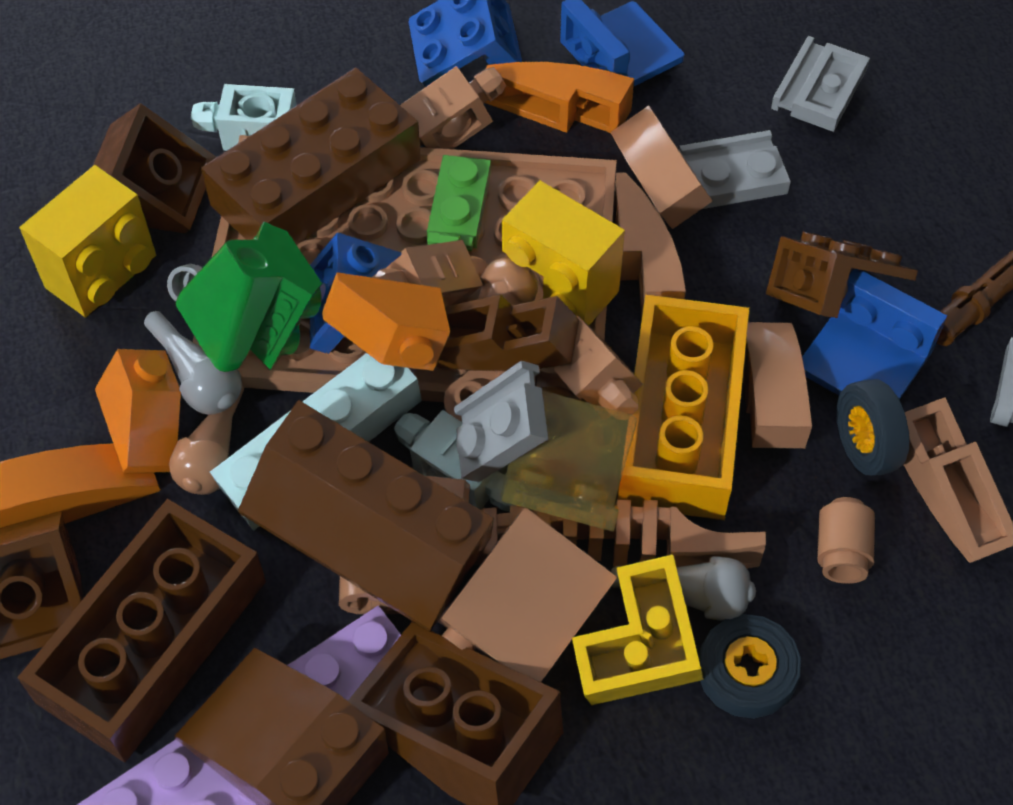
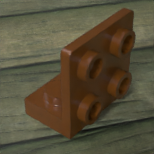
[766,231,918,318]

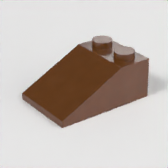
[348,622,563,805]
[175,648,389,805]

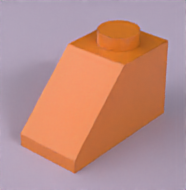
[322,272,450,371]
[95,349,181,473]

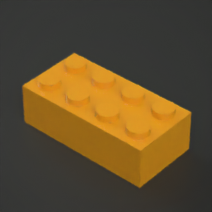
[617,294,749,520]

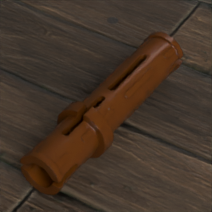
[937,250,1013,346]

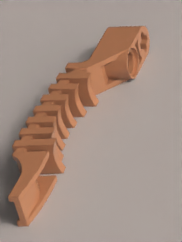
[339,500,766,614]

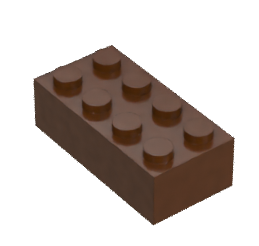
[201,67,421,245]
[17,499,266,763]

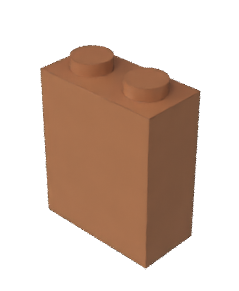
[438,507,617,682]

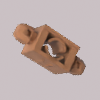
[400,66,506,149]
[372,240,487,307]
[552,316,643,421]

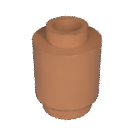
[817,497,875,583]

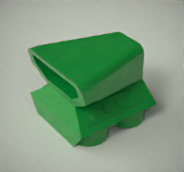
[175,221,322,372]

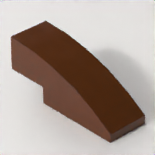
[435,294,579,371]

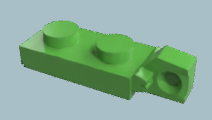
[427,155,491,251]

